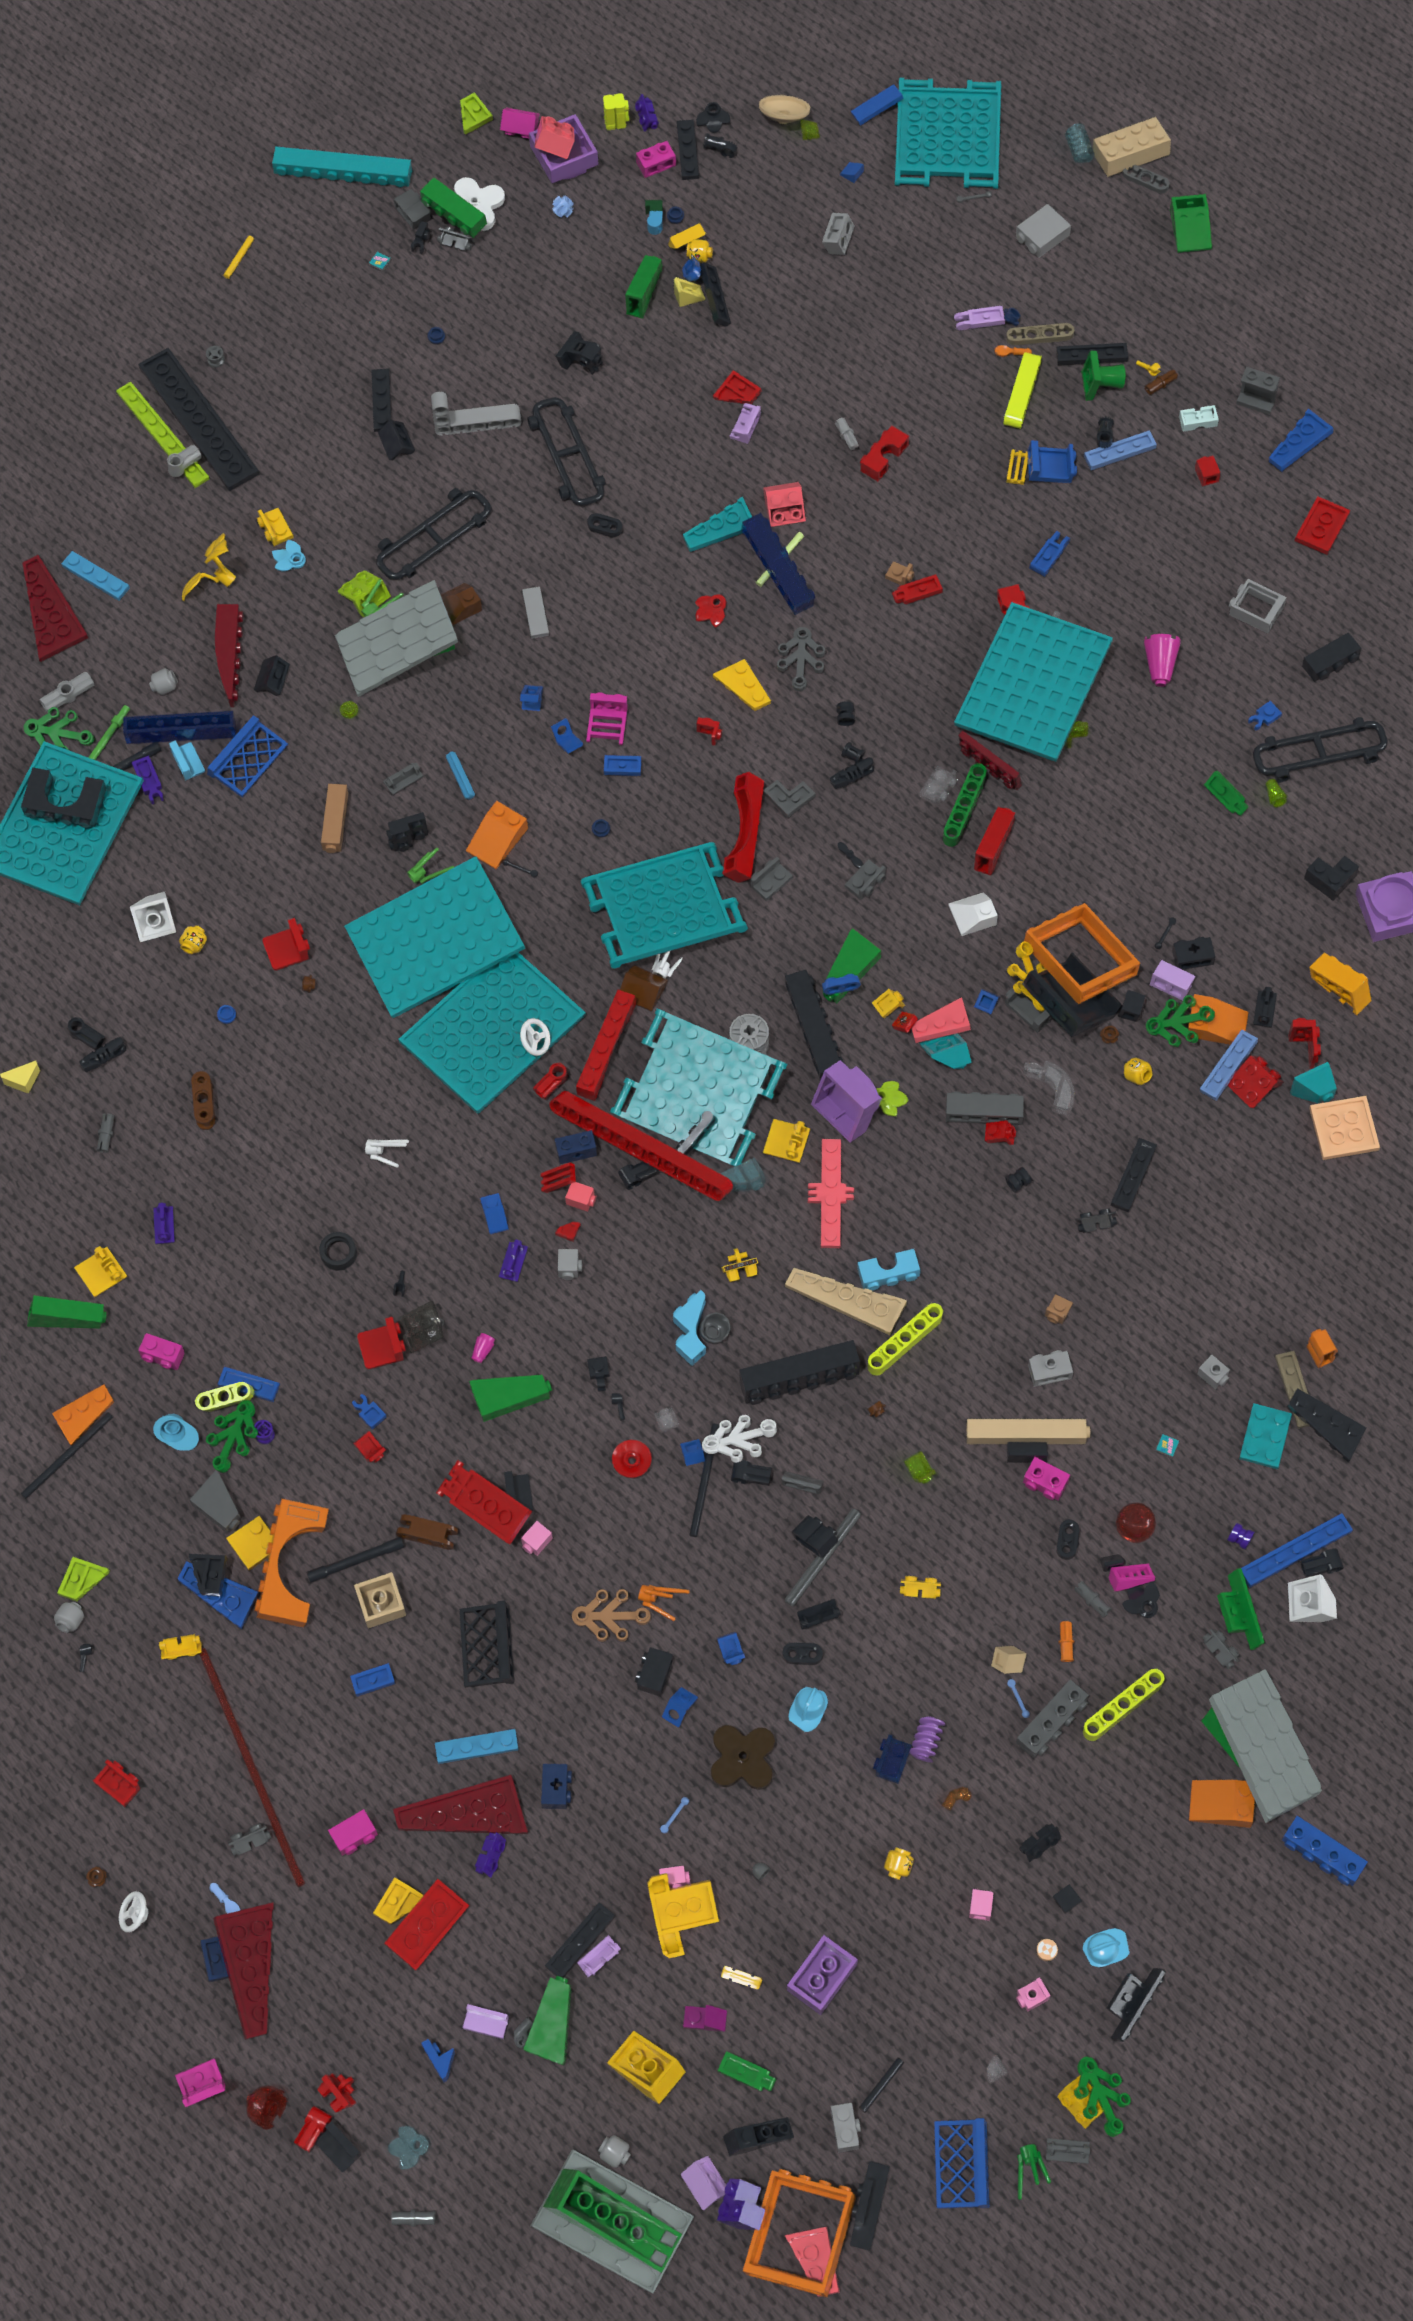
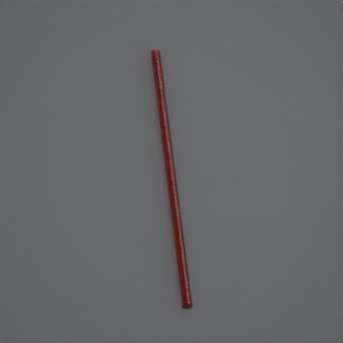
[199,1648,305,1887]

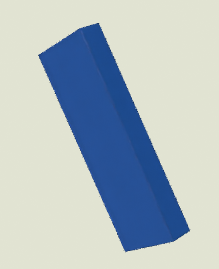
[851,84,903,126]
[217,1367,280,1402]

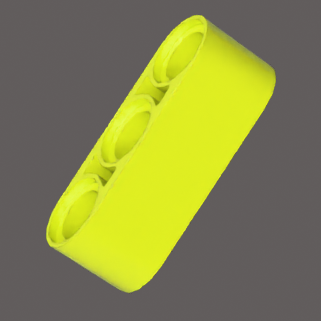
[195,1382,254,1412]

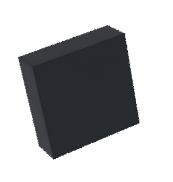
[1053,1884,1082,1914]

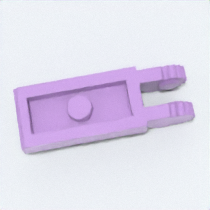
[954,306,1005,330]

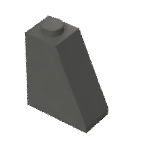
[190,1470,241,1534]

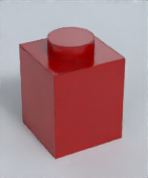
[1195,456,1221,486]

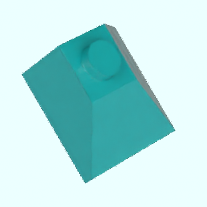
[920,1033,972,1069]
[1290,1062,1337,1103]

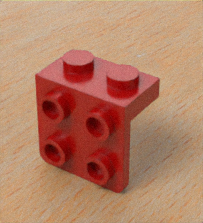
[262,918,310,970]
[1288,1018,1321,1069]
[1227,1056,1284,1108]
[357,1317,406,1369]

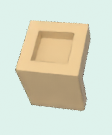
[991,1646,1027,1674]

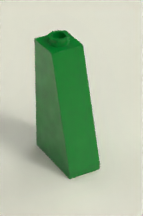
[625,255,662,319]
[823,928,881,1004]
[27,1295,106,1329]
[469,1375,552,1422]
[523,1976,571,2066]

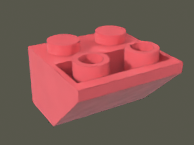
[535,116,575,159]
[763,482,806,527]

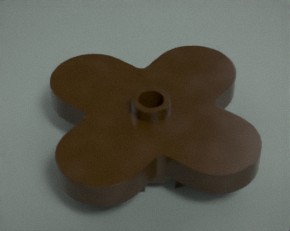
[711,1725,775,1790]

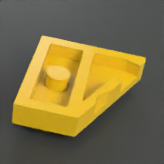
[373,1877,423,1925]

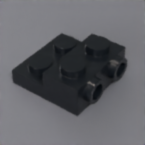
[386,812,428,852]

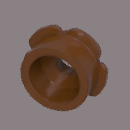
[302,974,315,993]
[1100,1026,1119,1043]
[867,1400,886,1418]
[86,1867,107,1887]

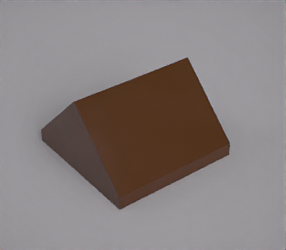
[620,966,668,1012]

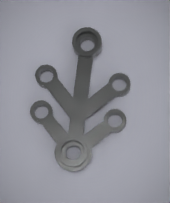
[777,627,825,691]

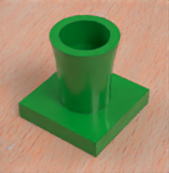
[1081,351,1126,401]

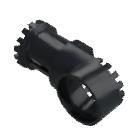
[703,133,738,158]
[1097,416,1114,449]

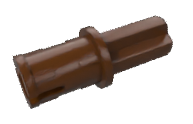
[1144,370,1178,395]

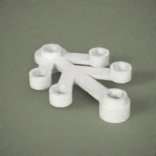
[702,1415,777,1462]

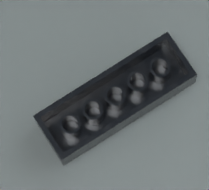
[739,1340,860,1405]

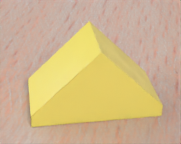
[674,277,705,307]
[0,1061,40,1093]

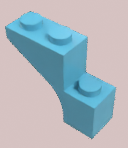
[673,1290,706,1366]

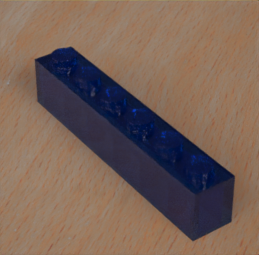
[741,513,815,615]
[123,711,236,744]

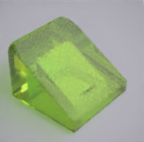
[800,119,820,140]

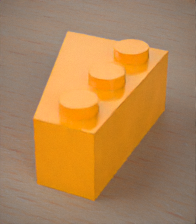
[1309,953,1371,1015]

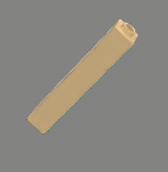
[966,1419,1090,1444]

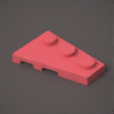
[911,997,971,1043]

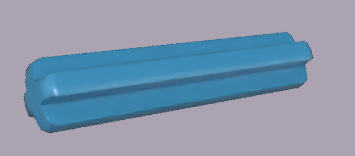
[446,752,475,800]

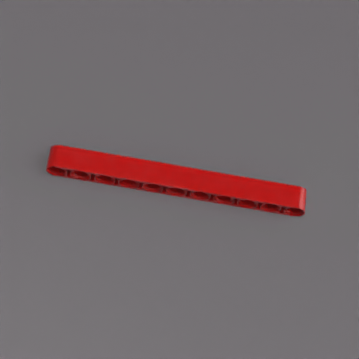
[549,1091,733,1201]

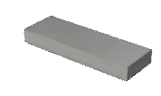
[522,587,549,639]

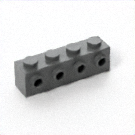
[946,1091,1024,1125]
[1016,1680,1089,1759]

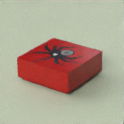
[892,1011,918,1033]

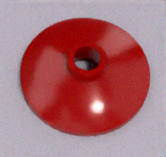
[612,1440,652,1478]

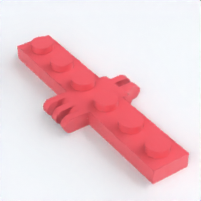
[808,1139,854,1248]

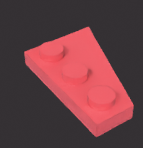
[785,2227,840,2297]

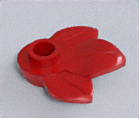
[695,594,727,628]

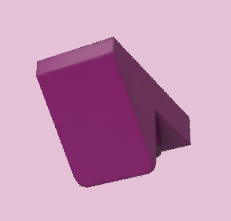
[683,2005,727,2032]

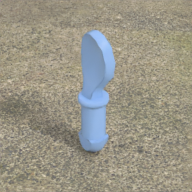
[209,1883,240,1914]

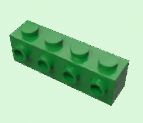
[420,177,487,238]

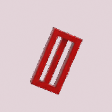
[540,1162,576,1193]

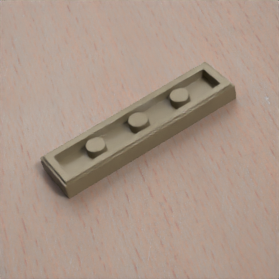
[1275,1351,1310,1429]

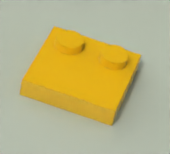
[226,1516,282,1571]

